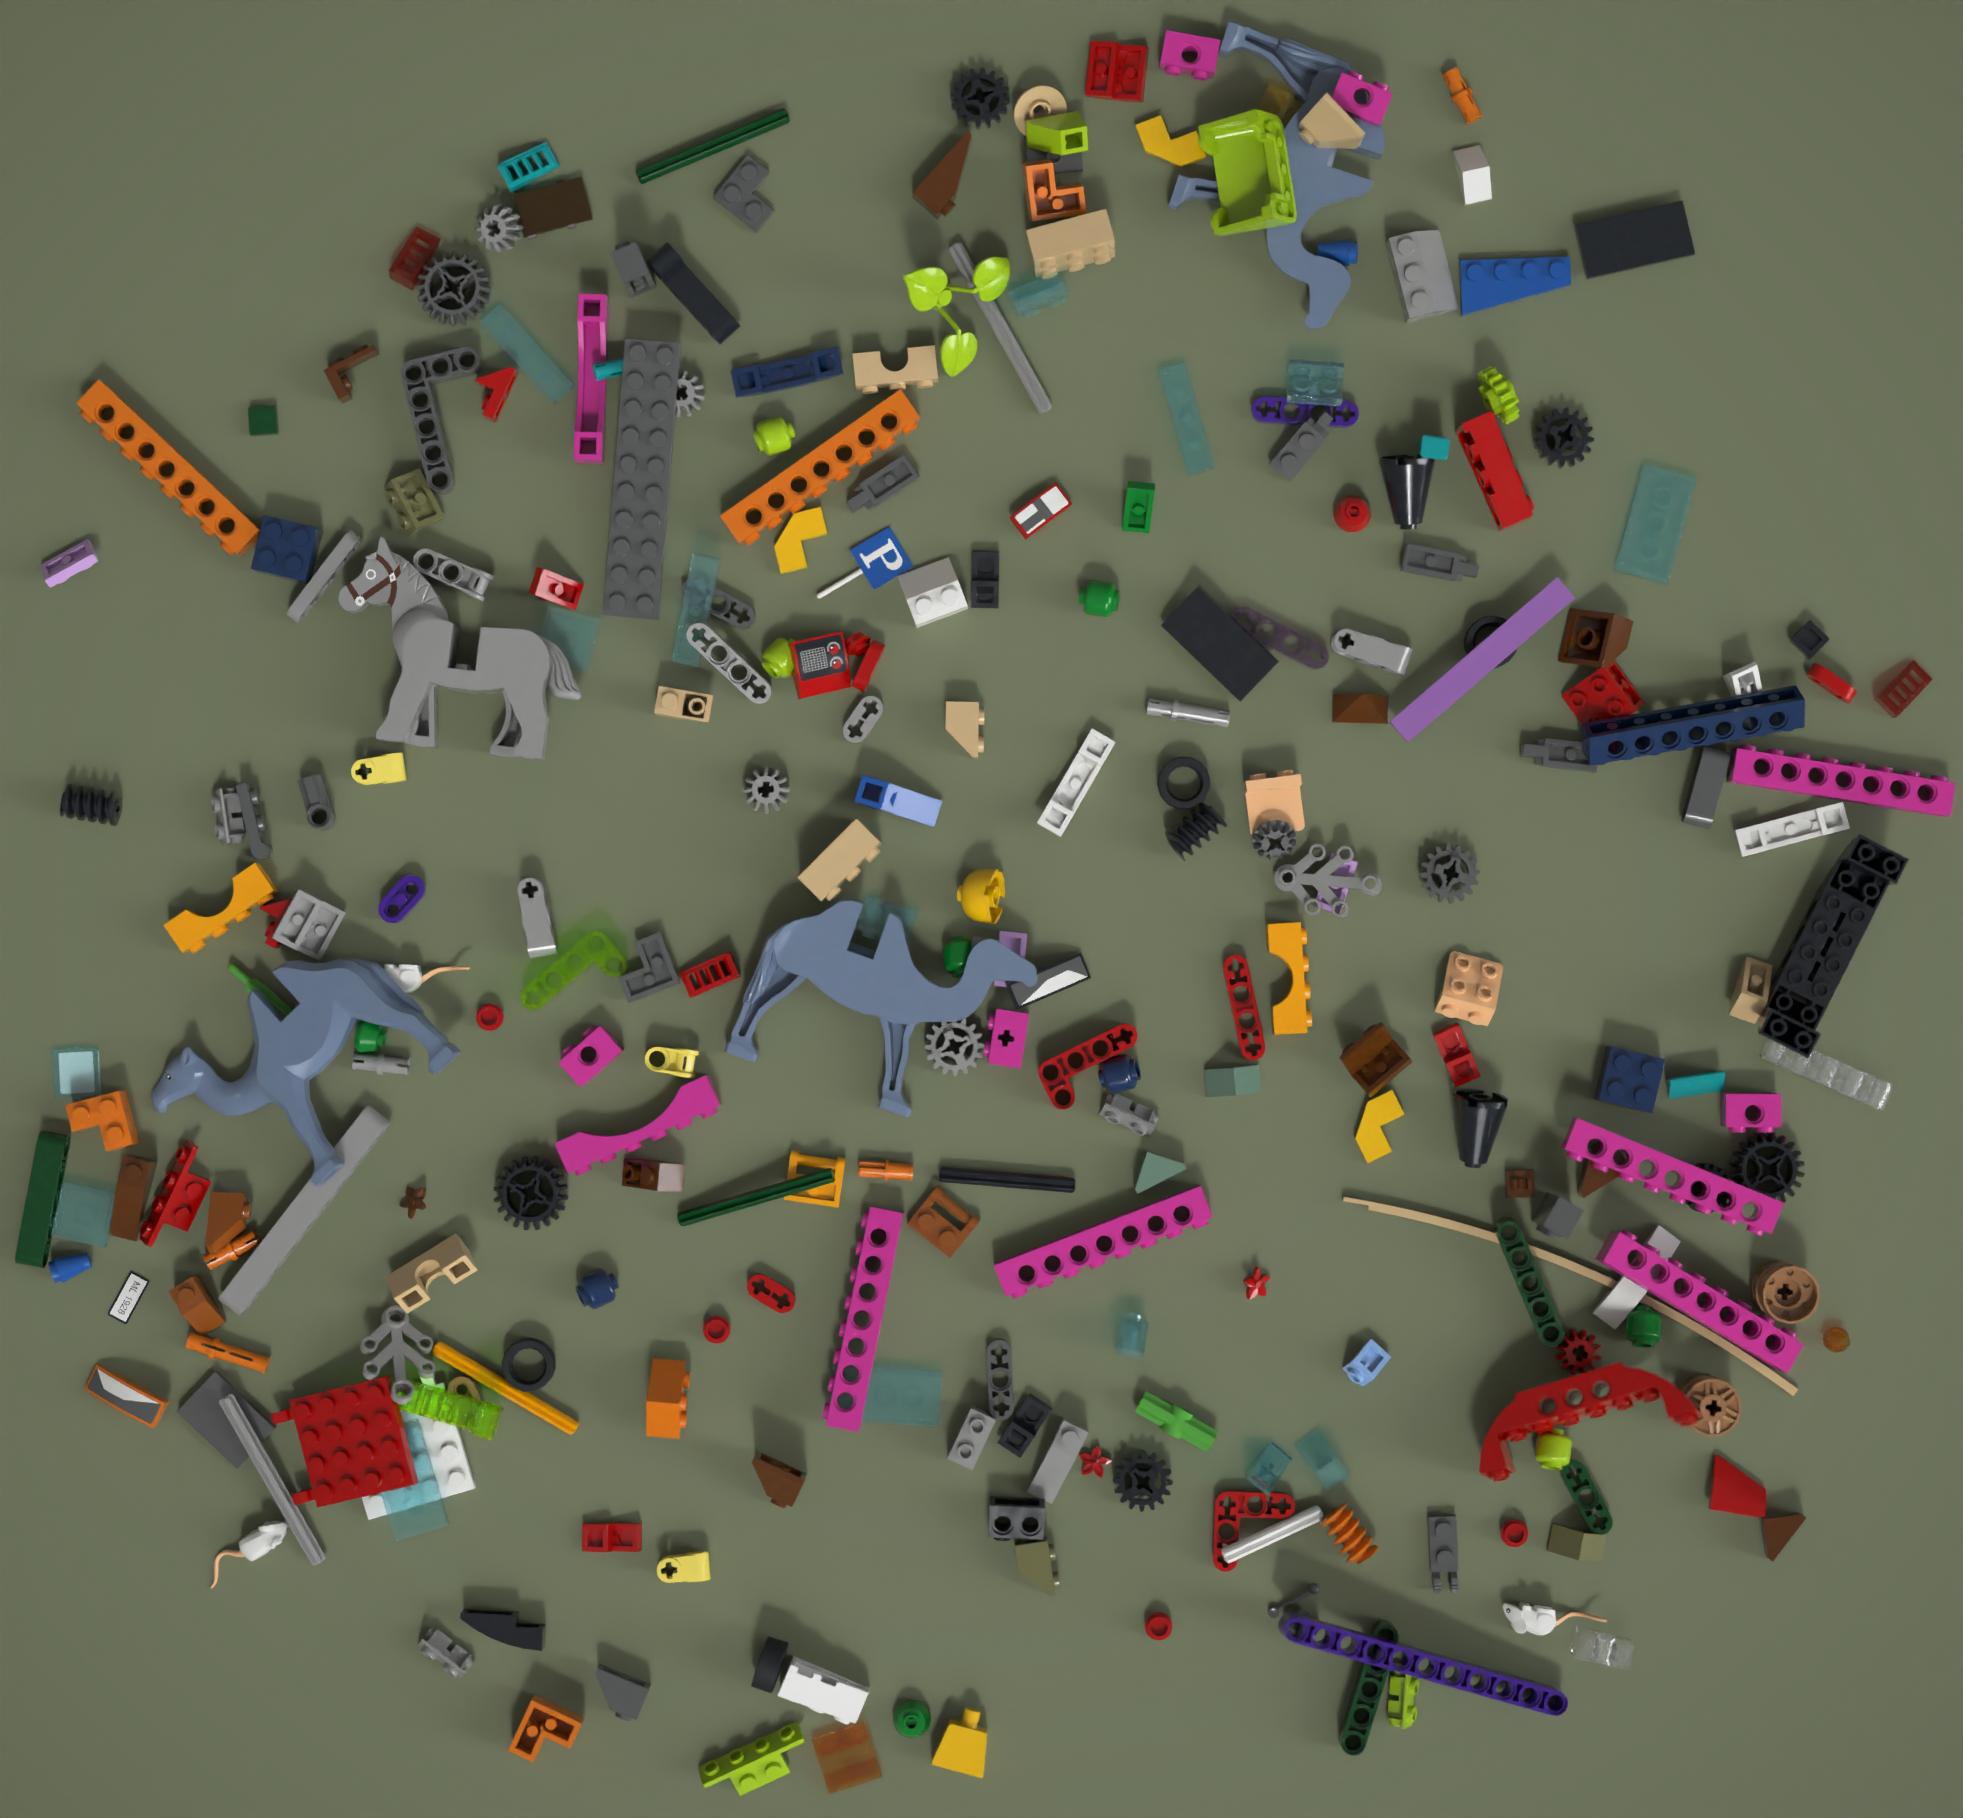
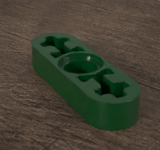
[1560,1459,1613,1535]

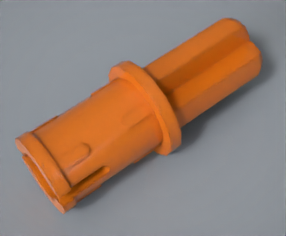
[858,1159,913,1181]

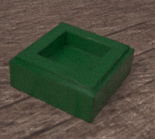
[248,406,279,436]

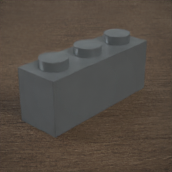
[610,241,656,298]
[1532,1192,1584,1241]

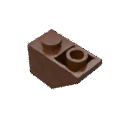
[622,1158,685,1192]

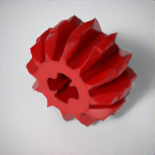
[1554,1329,1602,1375]

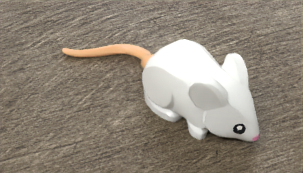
[383,964,470,993]
[210,1520,289,1589]
[1503,1602,1607,1635]

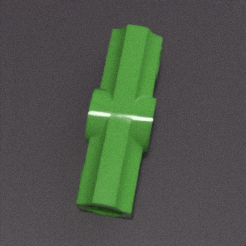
[1134,1390,1218,1452]

